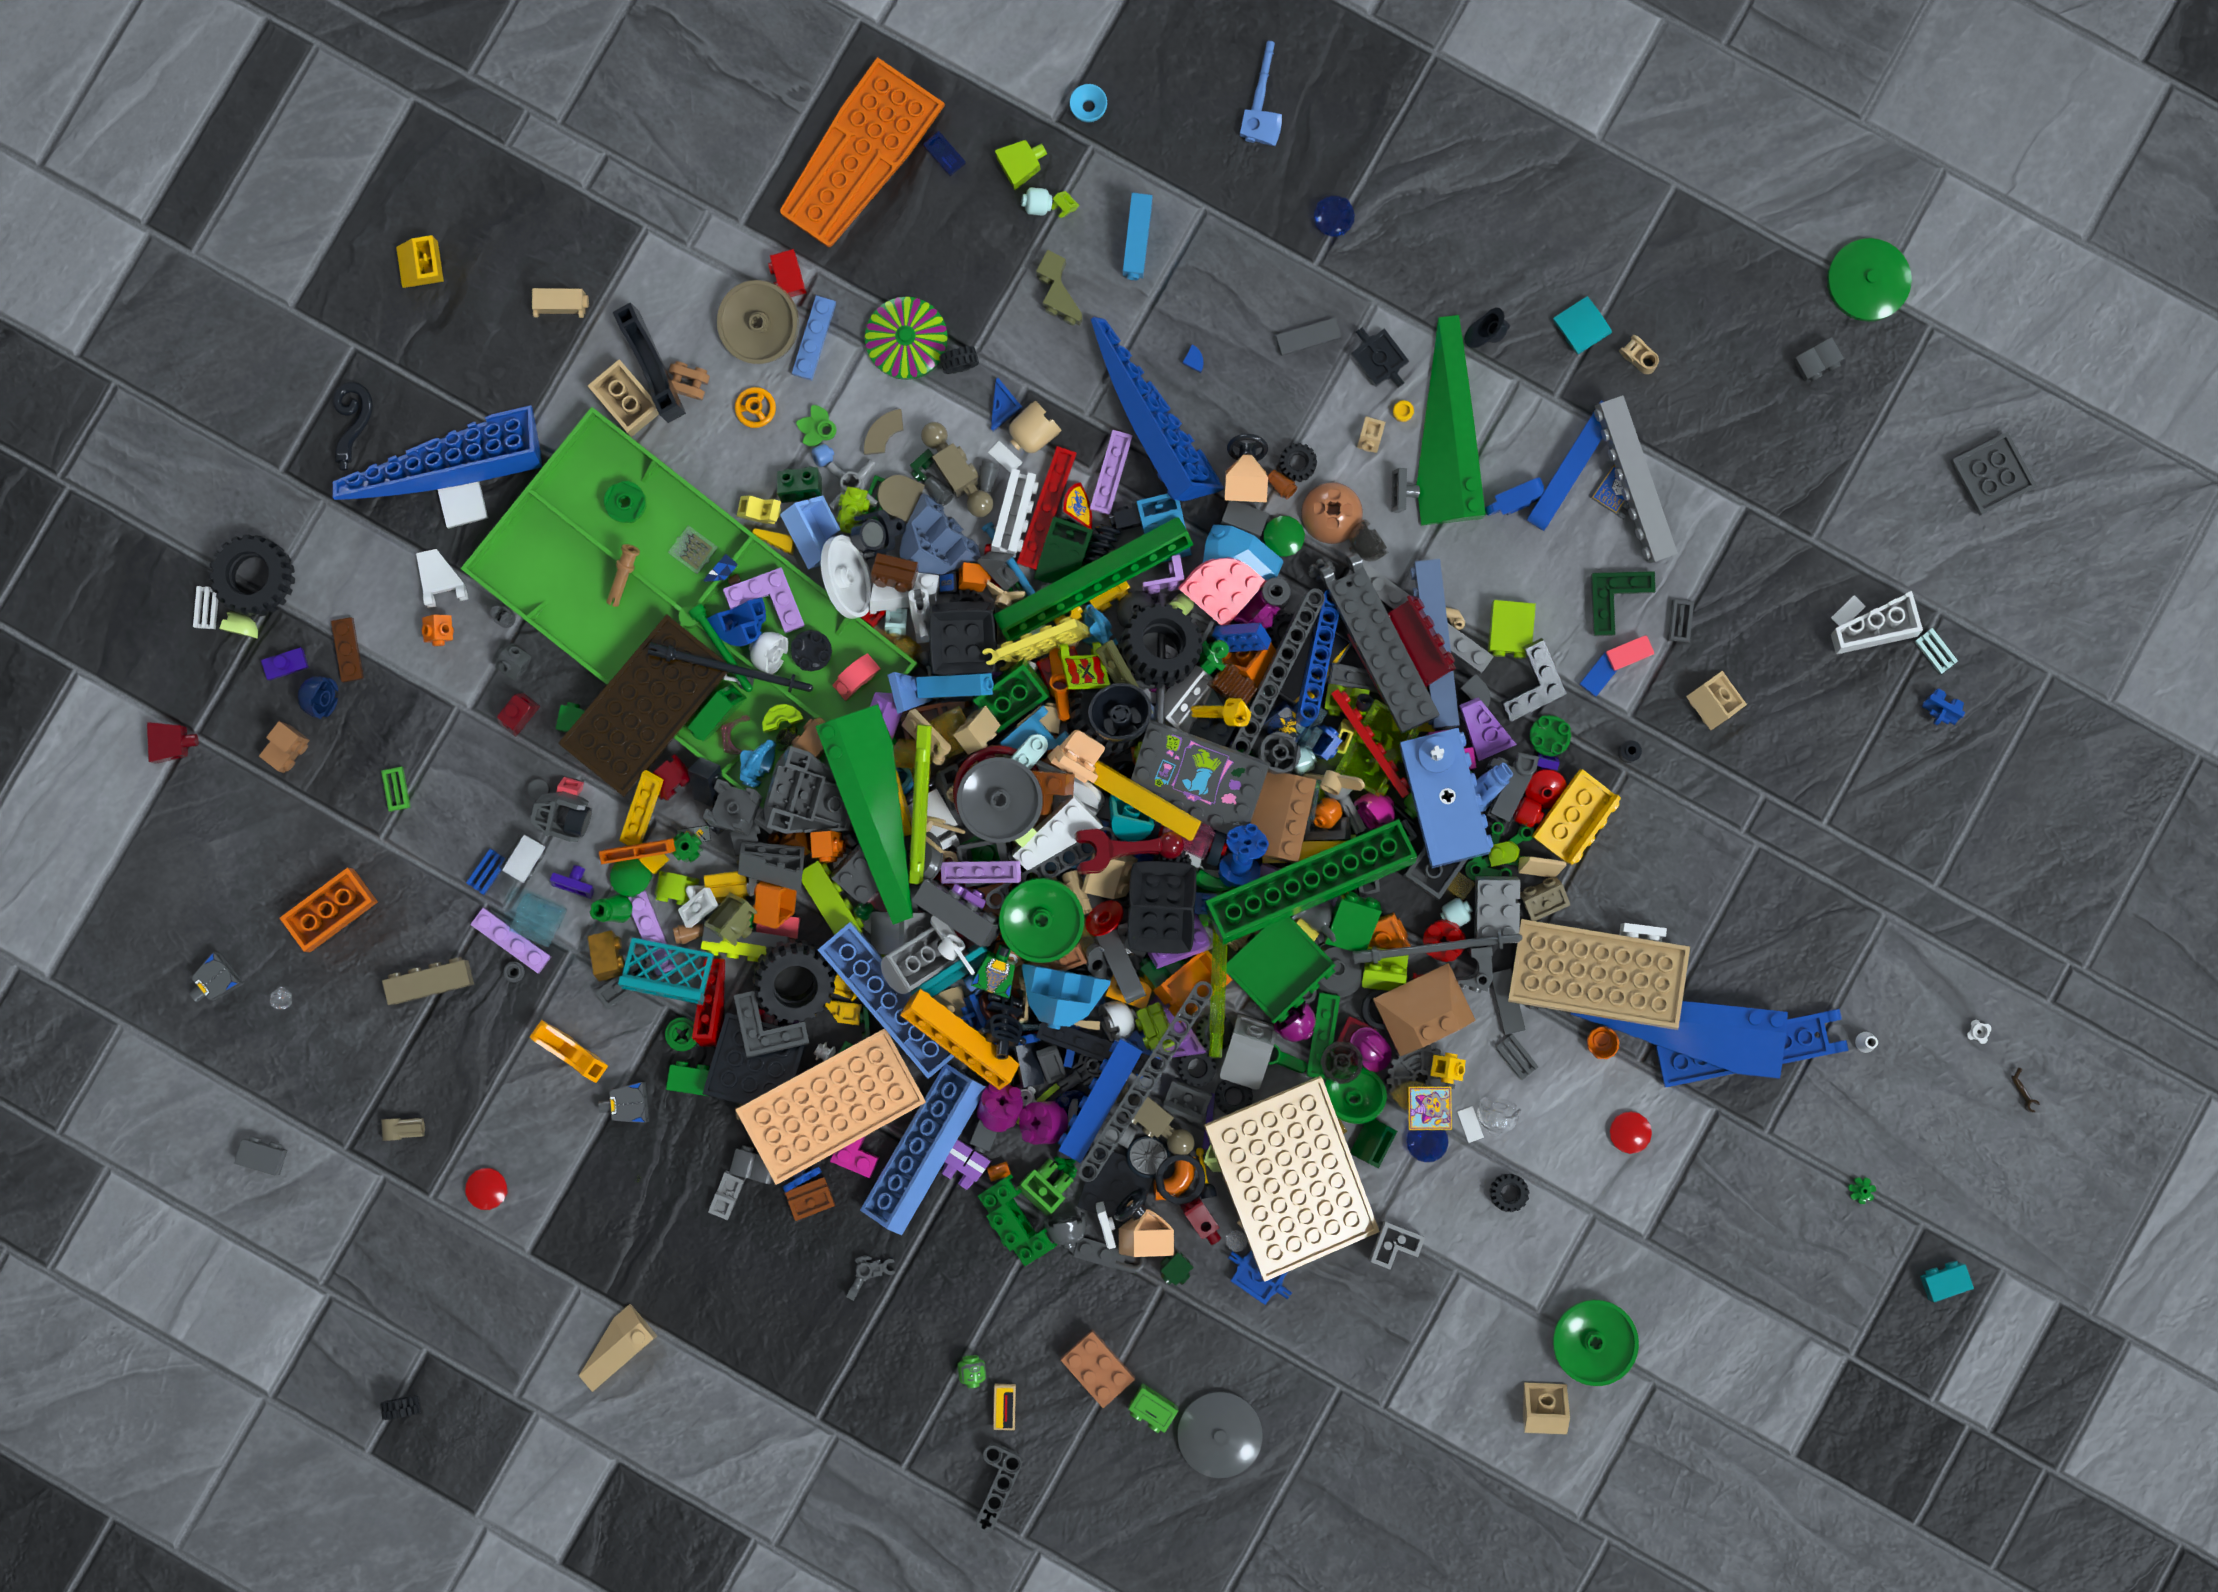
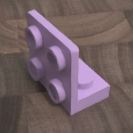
[1142,555,1184,595]

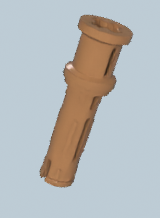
[606,544,640,607]

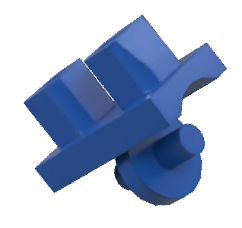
[1921,689,1965,725]
[961,994,987,1033]

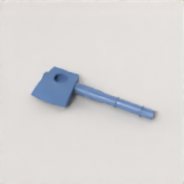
[1240,41,1282,146]

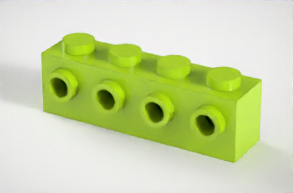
[802,861,865,935]

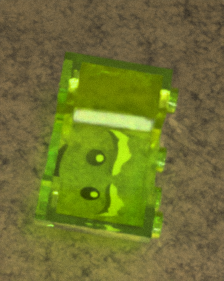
[1335,699,1420,797]

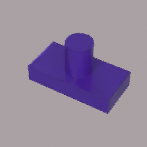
[261,647,309,681]
[550,865,594,899]

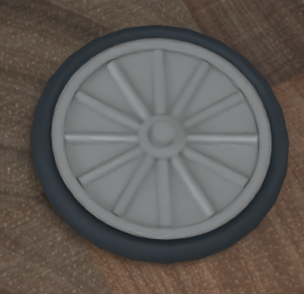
[1126,1136,1170,1178]

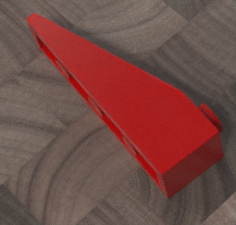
[692,959,725,1047]

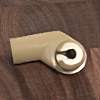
[1446,607,1465,630]

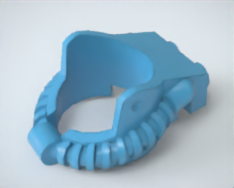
[1082,604,1118,647]
[740,740,776,788]

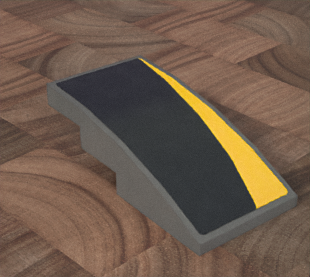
[1270,627,1352,713]

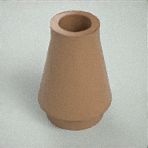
[673,924,704,945]

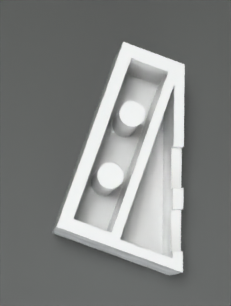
[1154,665,1212,733]

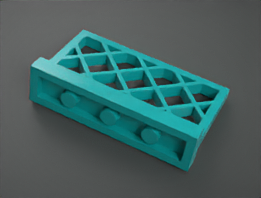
[618,938,714,1005]
[911,944,991,997]

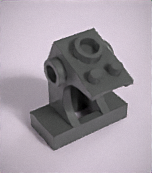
[1456,945,1493,993]

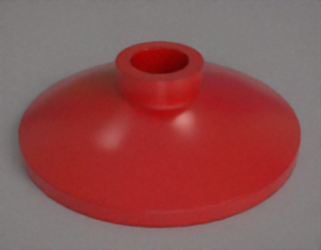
[1525,769,1567,809]
[1085,901,1124,936]

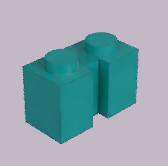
[1920,1261,1974,1302]

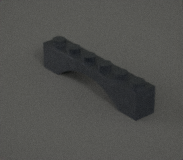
[613,302,686,423]

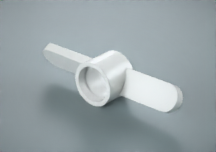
[930,916,975,975]

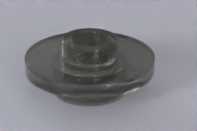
[776,725,798,751]

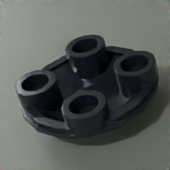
[791,630,832,672]

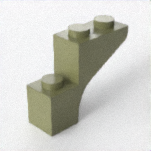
[1036,250,1082,326]

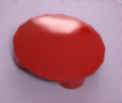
[1610,1111,1652,1154]
[465,1168,508,1210]

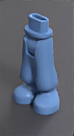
[1448,763,1513,812]

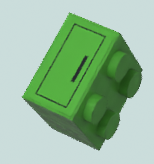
[1128,1383,1178,1433]

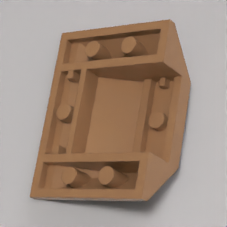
[1373,963,1476,1056]

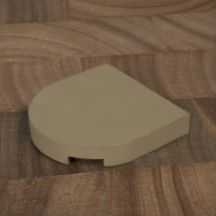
[877,475,925,523]

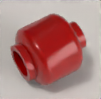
[1513,797,1544,828]

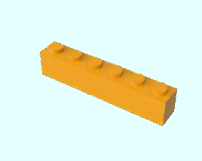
[900,989,1020,1090]

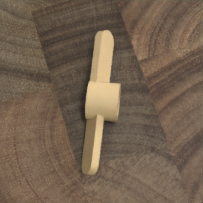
[1303,770,1365,795]

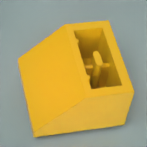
[396,235,444,288]

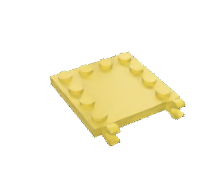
[982,617,1093,671]

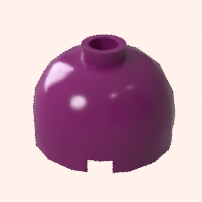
[1274,1001,1316,1042]

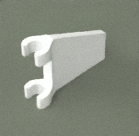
[416,549,468,608]

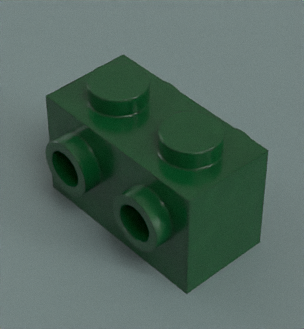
[777,466,822,503]
[1160,1249,1194,1286]

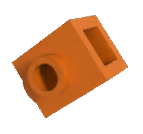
[958,562,991,592]

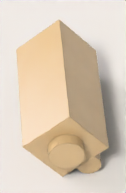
[532,288,589,318]

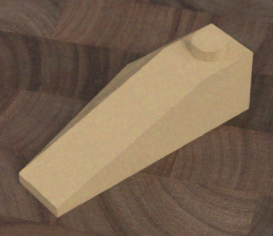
[579,1304,657,1392]

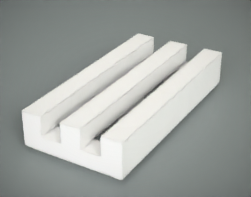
[193,586,218,629]

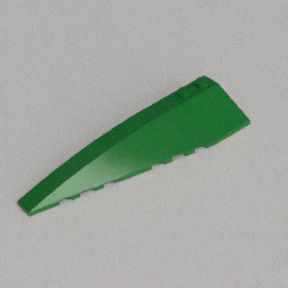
[1416,315,1485,526]
[815,704,913,925]

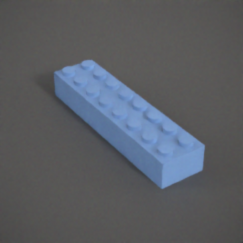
[818,921,954,1079]
[860,1064,986,1235]

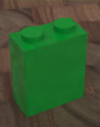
[1324,891,1382,951]

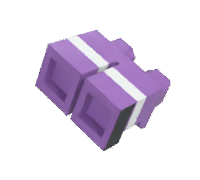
[942,1139,992,1190]

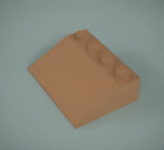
[1251,772,1317,864]

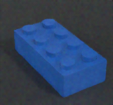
[1212,623,1271,652]

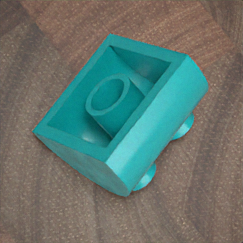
[1109,794,1154,842]

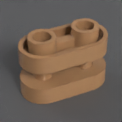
[668,361,710,400]

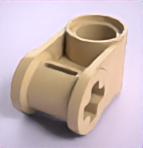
[1619,335,1659,374]

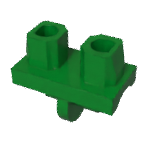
[1198,640,1229,675]

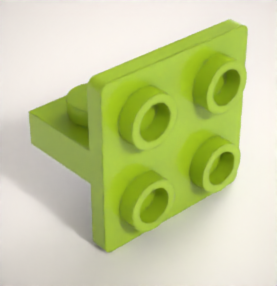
[1362,947,1409,991]

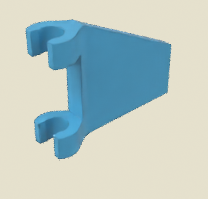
[1000,705,1069,751]

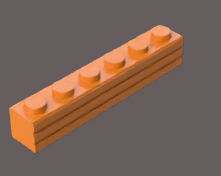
[599,838,676,864]

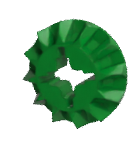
[665,1018,697,1051]

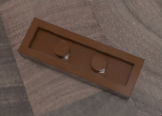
[331,617,364,683]

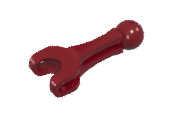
[1074,829,1184,874]

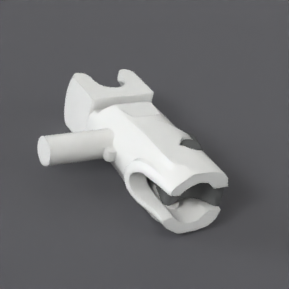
[908,588,931,643]

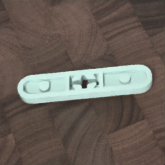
[1010,734,1048,769]

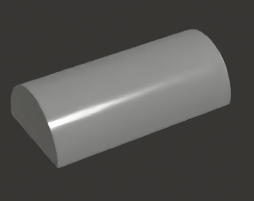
[881,926,969,994]

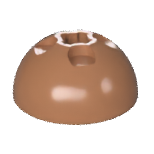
[1301,482,1363,544]

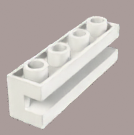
[991,468,1039,558]

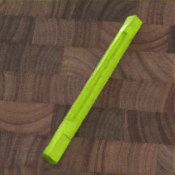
[909,725,932,884]

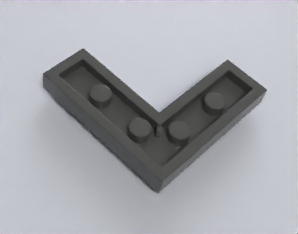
[734,991,810,1058]

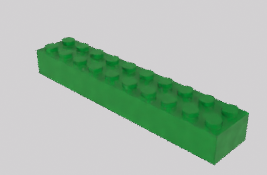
[1205,819,1417,945]

